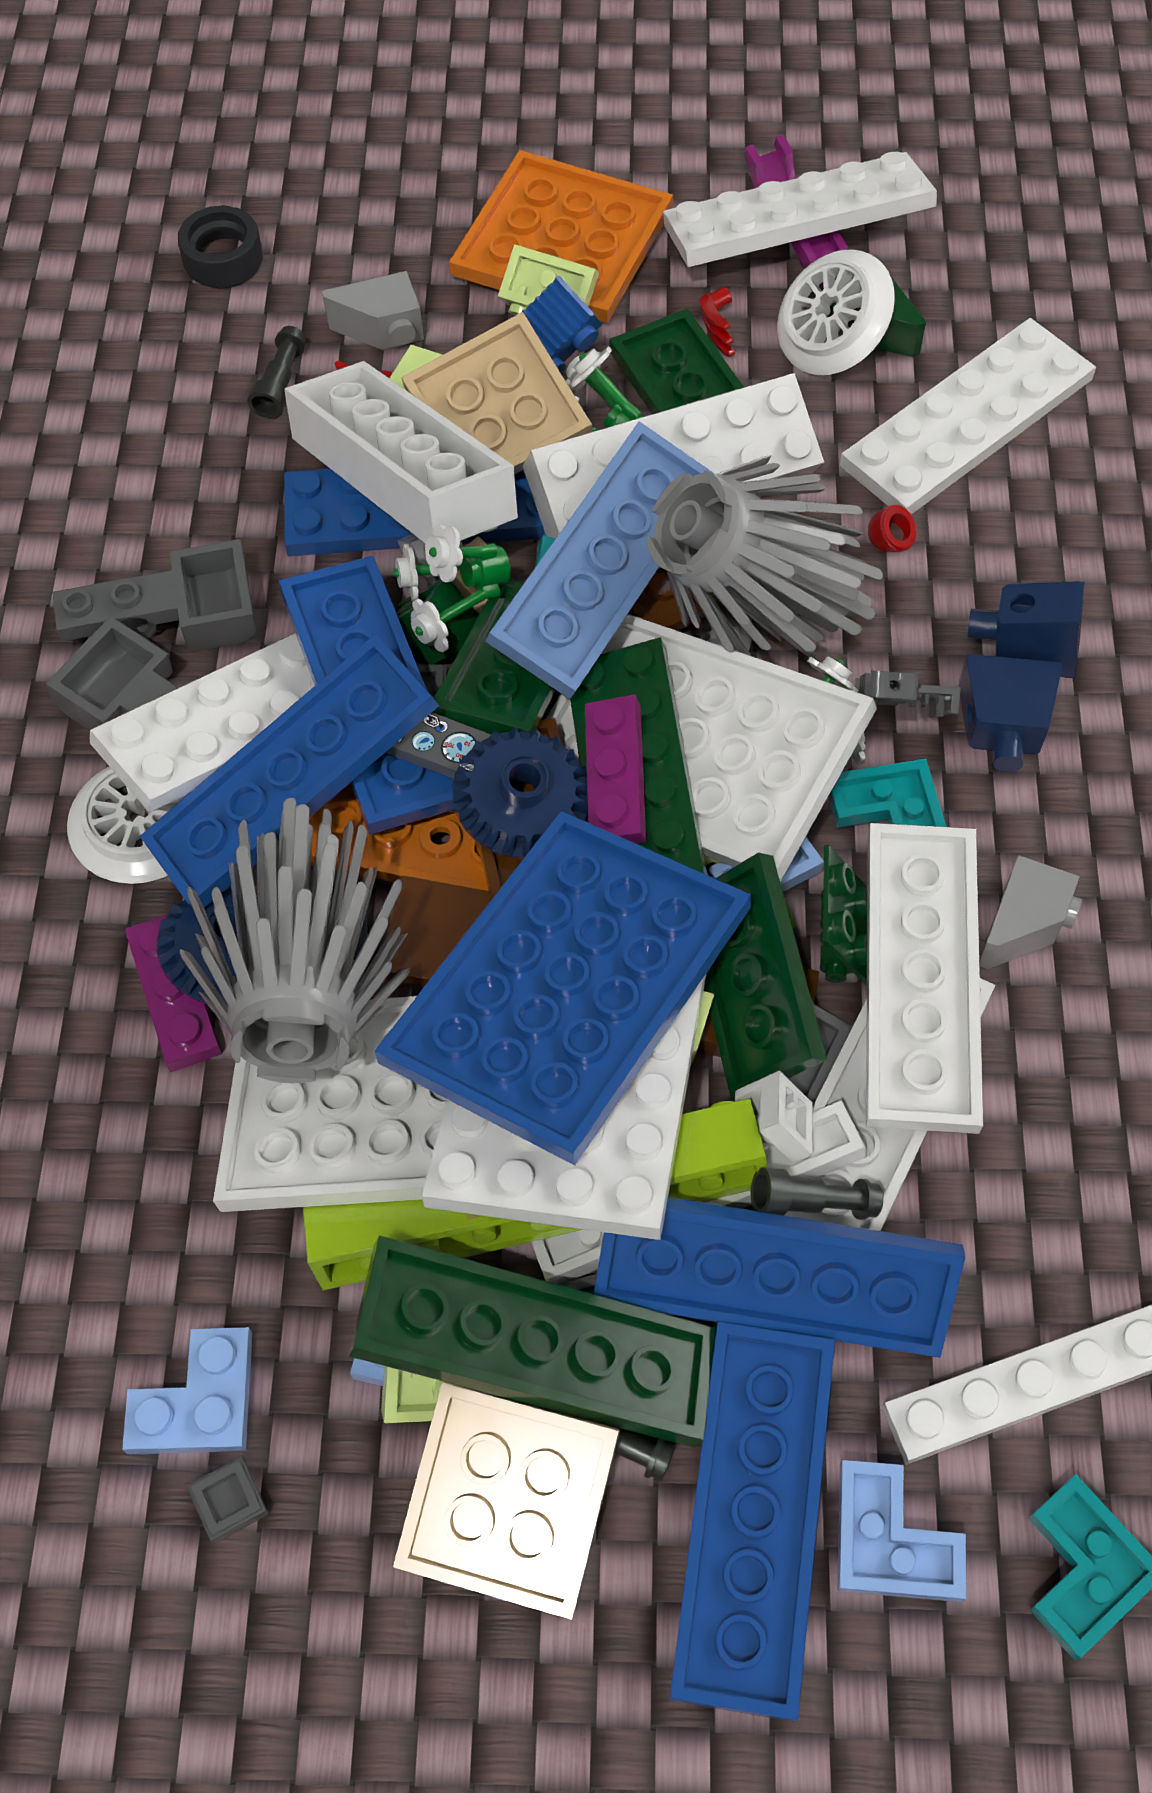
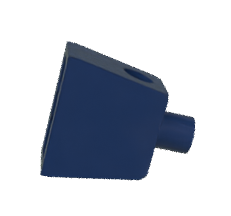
[968,581,1085,679]
[958,654,1062,772]

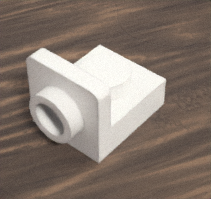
[735,1070,812,1163]

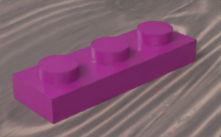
[585,695,646,844]
[125,914,222,1073]

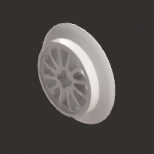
[777,250,894,375]
[67,766,189,884]

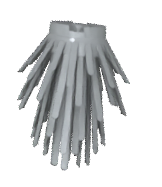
[647,455,883,658]
[180,798,410,1083]

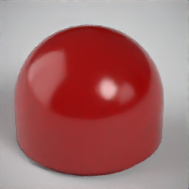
[867,505,916,552]

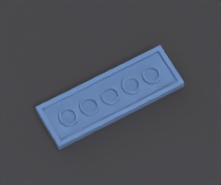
[485,421,715,699]

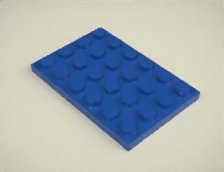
[374,811,751,1166]

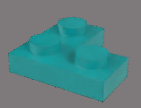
[828,759,947,828]
[1028,1474,1152,1661]

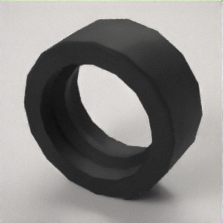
[178,205,263,288]

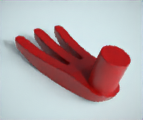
[699,286,735,356]

